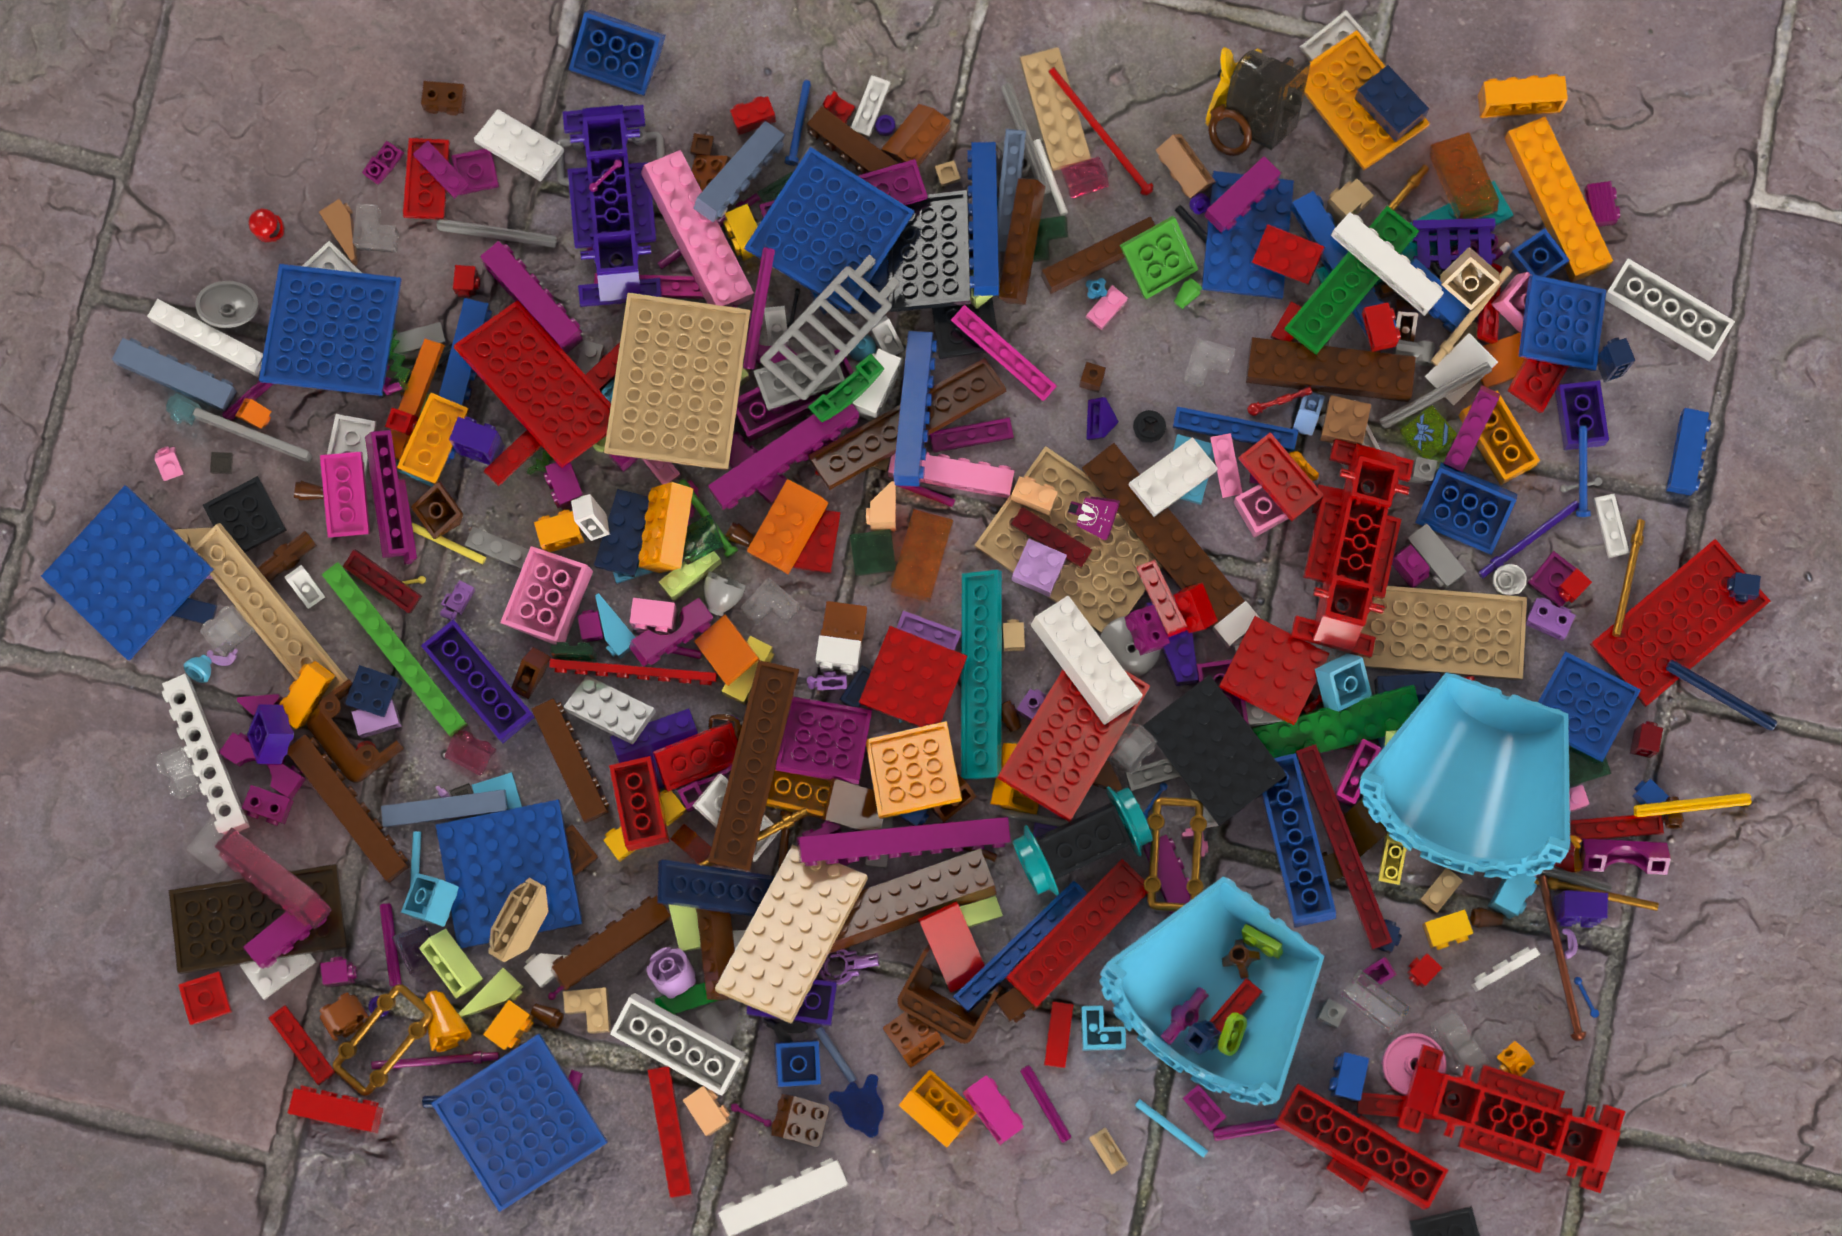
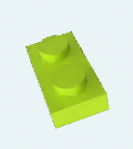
[1241,924,1283,959]

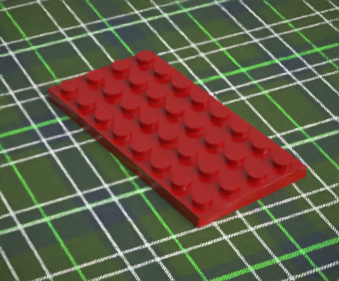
[454,300,611,468]
[1590,539,1771,707]
[997,670,1150,822]

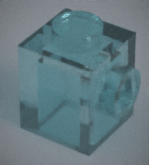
[166,393,202,426]

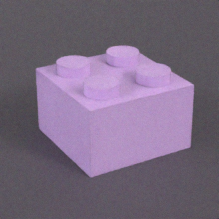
[1011,539,1067,597]

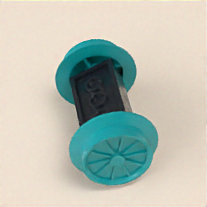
[1012,787,1153,895]

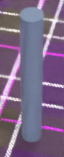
[815,1026,857,1084]

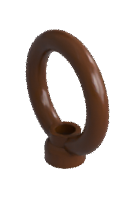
[1208,104,1252,156]

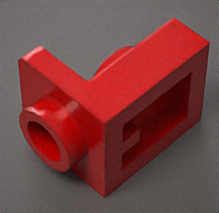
[823,91,855,123]
[385,408,419,437]

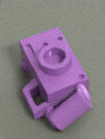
[440,580,475,620]
[807,671,847,690]

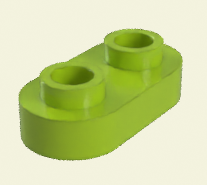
[1218,1013,1247,1056]

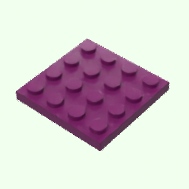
[775,697,872,785]

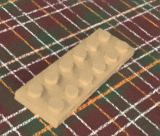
[1020,47,1091,171]

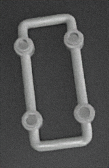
[556,128,665,186]

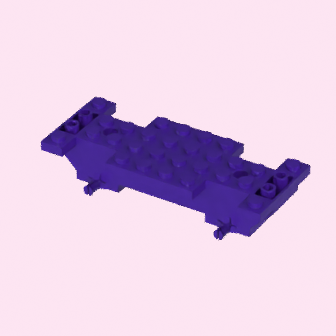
[562,105,662,307]

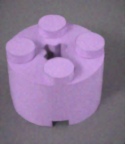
[647,947,696,998]

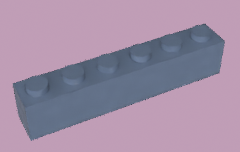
[693,121,785,222]
[112,338,237,412]

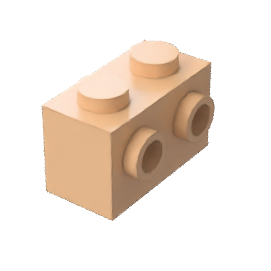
[1011,476,1058,516]
[683,1086,731,1136]

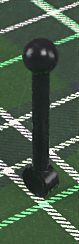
[787,288,800,328]

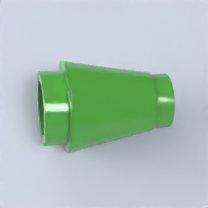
[1173,278,1202,309]

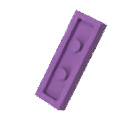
[897,611,961,651]

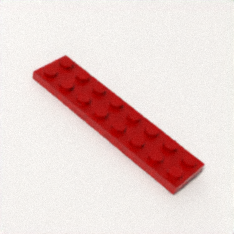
[1006,859,1148,1007]

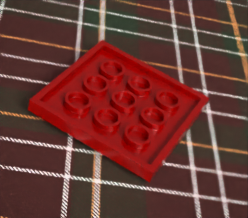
[1219,616,1330,725]
[859,626,967,727]

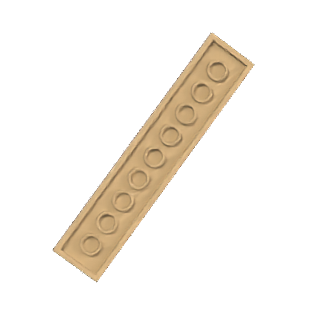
[193,523,348,706]

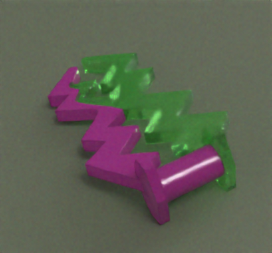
[383,330,411,396]

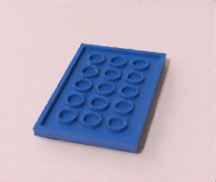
[1202,171,1294,299]

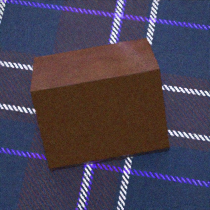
[411,481,463,539]

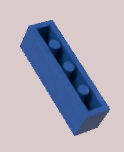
[1410,259,1471,332]
[1666,408,1711,496]

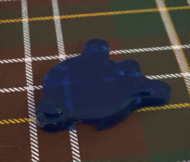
[828,1074,884,1138]

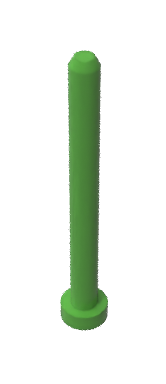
[679,479,738,558]

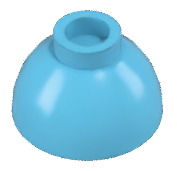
[849,335,876,362]
[184,655,212,683]

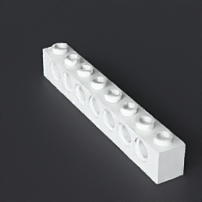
[162,674,250,837]

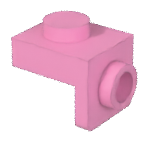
[155,446,184,481]
[1181,828,1208,859]

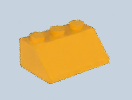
[990,743,1039,815]
[898,1070,977,1147]

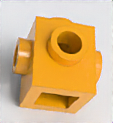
[1496,1041,1535,1076]

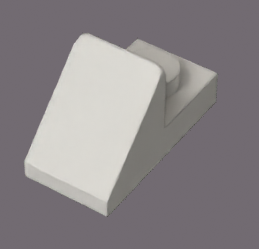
[764,306,789,346]
[871,316,905,356]
[285,565,325,609]

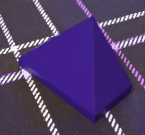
[1086,397,1119,440]

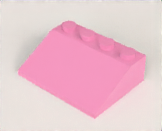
[500,546,593,647]

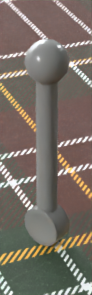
[1560,477,1602,493]

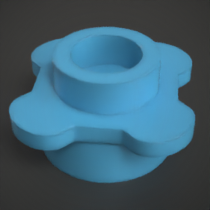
[1086,278,1107,299]

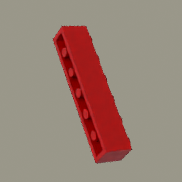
[648,1066,693,1198]

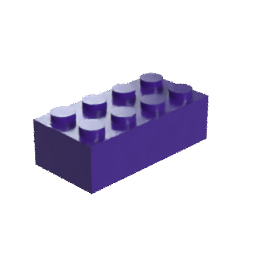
[746,979,837,1026]

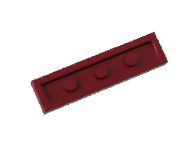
[1011,507,1092,568]
[343,549,422,613]

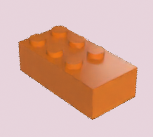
[747,479,829,575]

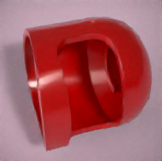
[248,208,285,243]

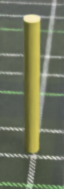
[412,522,486,565]

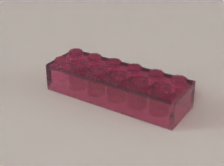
[215,827,332,929]

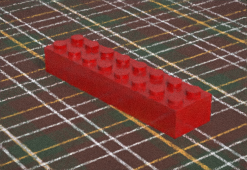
[1274,1084,1449,1210]

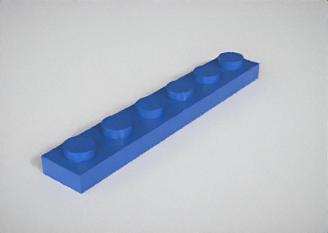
[1173,406,1299,452]

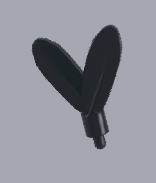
[762,1018,808,1042]

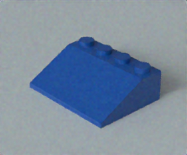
[569,10,666,96]
[1415,462,1517,555]

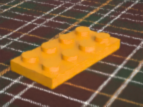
[397,392,469,484]

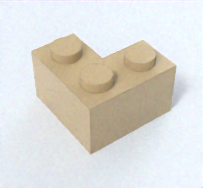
[1326,179,1374,224]
[563,987,611,1034]

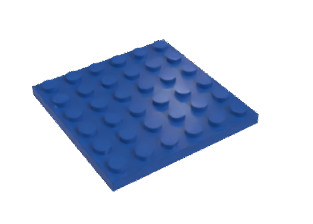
[744,147,914,314]
[259,264,402,396]
[41,485,214,661]
[436,799,583,949]
[431,1033,608,1212]

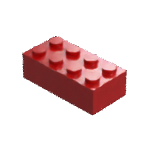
[609,756,670,851]
[287,1085,384,1133]

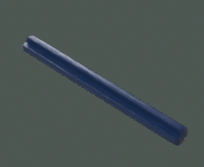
[1666,660,1777,730]

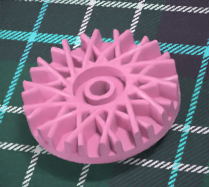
[1381,1033,1447,1096]

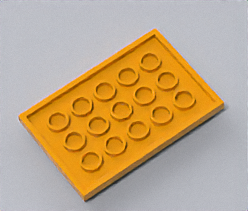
[1291,30,1430,170]

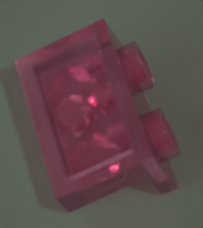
[1061,157,1109,199]
[444,731,496,776]

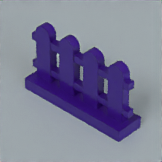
[1411,218,1496,271]

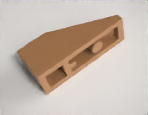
[319,199,358,266]

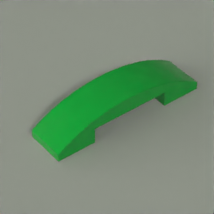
[808,354,884,422]
[654,982,723,1015]

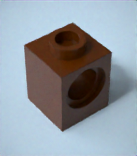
[1079,362,1106,393]

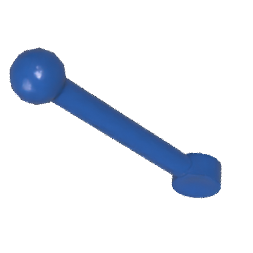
[1143,782,1168,819]
[1574,977,1599,1018]

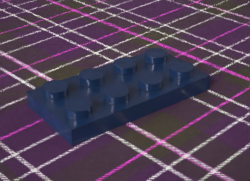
[594,489,649,578]

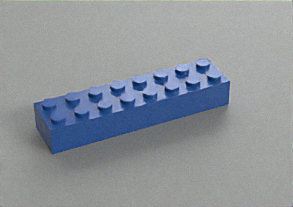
[1262,753,1336,928]

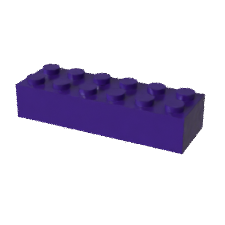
[421,619,535,744]

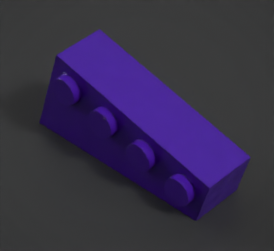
[1145,601,1198,686]

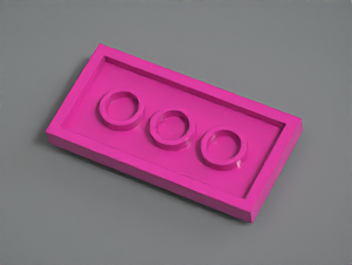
[320,452,370,538]

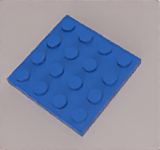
[1518,275,1607,371]
[1538,651,1641,762]

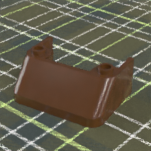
[307,679,404,783]
[897,945,1002,1044]

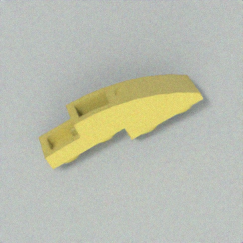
[1378,833,1406,885]

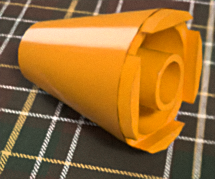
[423,990,471,1052]

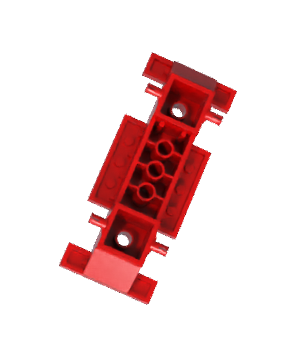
[1290,439,1414,658]
[1397,1044,1626,1193]

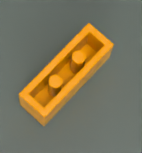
[279,661,335,729]

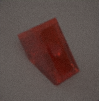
[670,824,712,864]

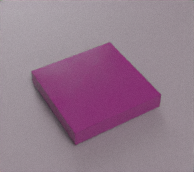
[451,148,499,195]
[1527,551,1576,608]

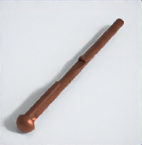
[1538,875,1586,1041]

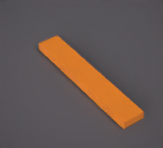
[391,339,445,460]

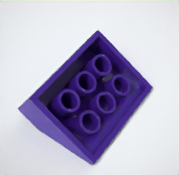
[610,708,698,789]

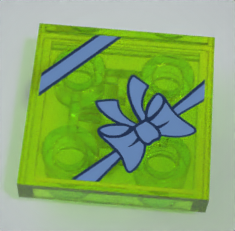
[1400,405,1457,459]

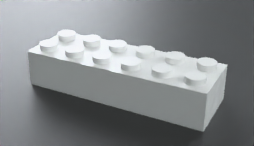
[1605,258,1735,361]
[1031,596,1143,725]
[610,993,746,1096]
[718,1158,848,1236]

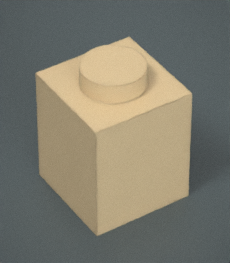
[1002,619,1025,651]

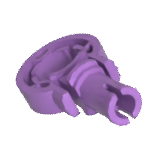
[819,949,880,985]

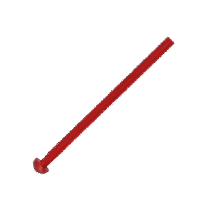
[1048,67,1153,196]

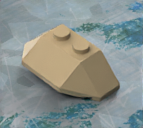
[488,878,548,962]

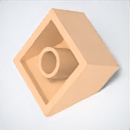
[866,481,896,531]

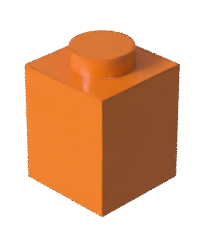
[235,398,272,429]

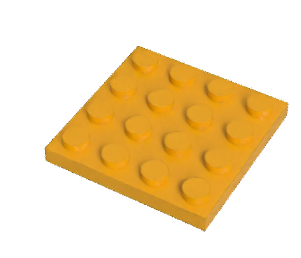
[866,721,962,819]

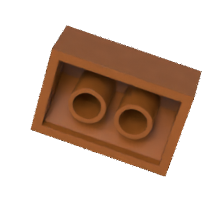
[881,104,950,167]

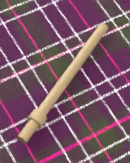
[1431,266,1513,366]

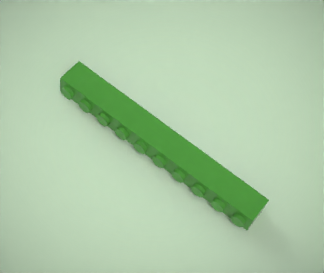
[321,562,468,738]

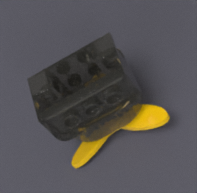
[1206,47,1311,150]

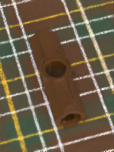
[257,531,317,582]

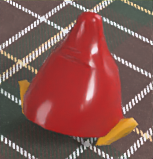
[1555,836,1582,873]

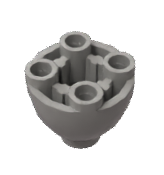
[704,571,746,616]

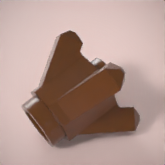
[1222,939,1260,979]

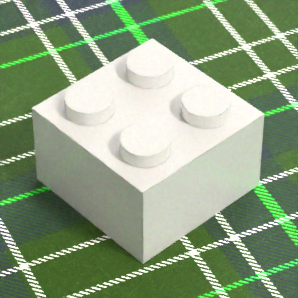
[816,635,862,675]

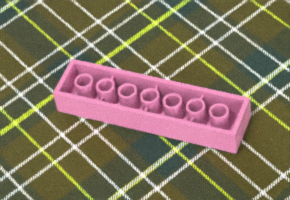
[641,150,754,307]

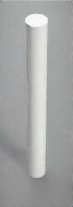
[1033,139,1068,216]

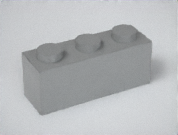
[1405,524,1467,590]

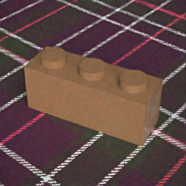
[1156,134,1216,198]

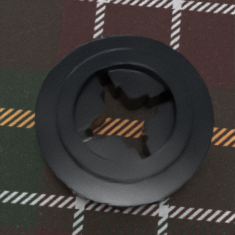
[1133,410,1166,443]

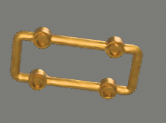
[1144,797,1207,911]
[333,984,433,1096]

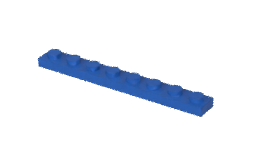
[953,881,1088,1013]

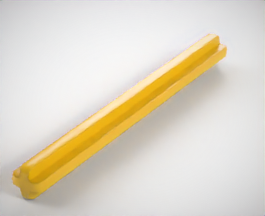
[1633,793,1752,817]

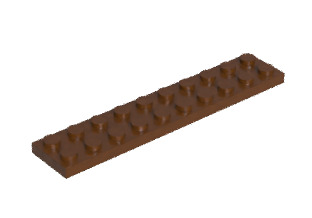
[808,358,1006,490]
[1082,443,1245,628]
[708,660,799,872]

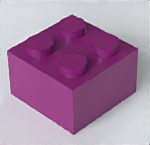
[544,462,584,511]

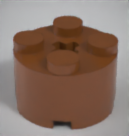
[319,992,369,1041]

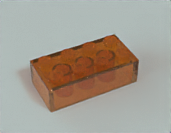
[1430,132,1499,219]
[891,509,953,603]

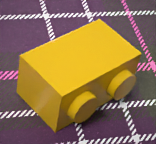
[1422,909,1473,950]

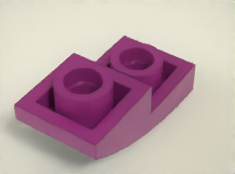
[362,140,404,185]

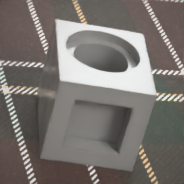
[1410,457,1437,486]
[1316,998,1347,1029]

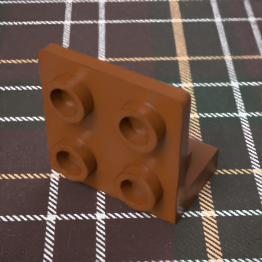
[691,155,731,191]
[820,601,867,647]
[883,1012,945,1068]

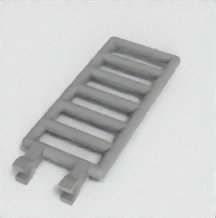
[760,254,900,400]

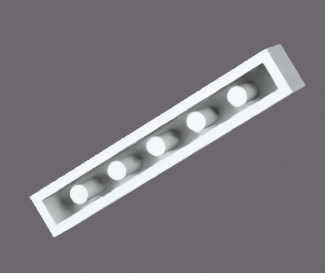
[1331,212,1444,316]
[147,299,263,378]

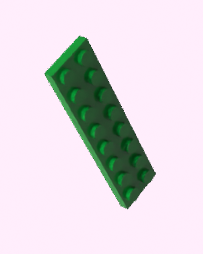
[1284,206,1419,355]
[1250,685,1419,759]

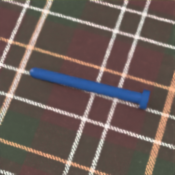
[785,80,811,166]
[1576,425,1591,517]

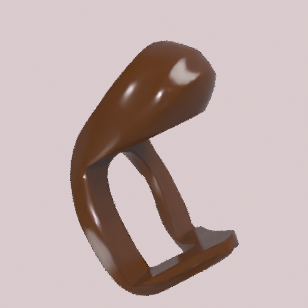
[708,714,742,740]

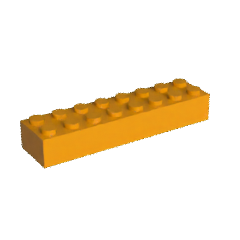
[1505,116,1613,283]

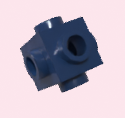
[1183,1019,1221,1055]

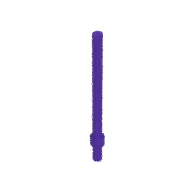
[1478,500,1579,579]

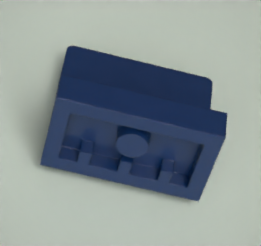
[345,665,402,717]

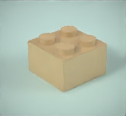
[1440,247,1500,310]

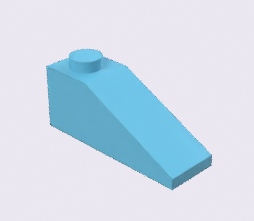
[595,593,636,659]

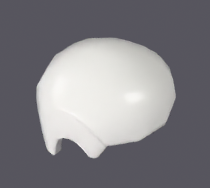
[1493,564,1527,596]

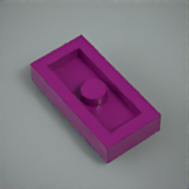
[1182,1084,1226,1131]

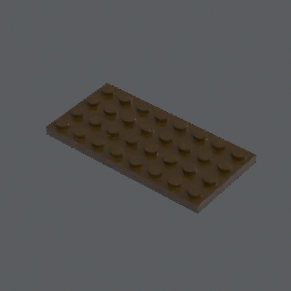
[169,864,347,974]

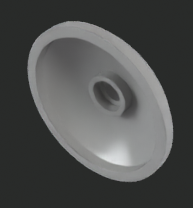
[196,281,258,328]
[1100,616,1160,677]

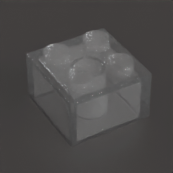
[200,605,255,657]
[1108,722,1158,773]

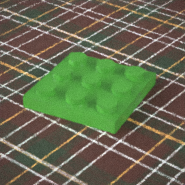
[1120,216,1199,299]

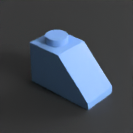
[1293,392,1325,436]

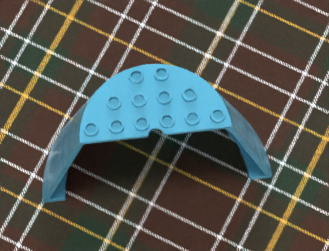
[1360,672,1570,879]
[1100,876,1325,1105]

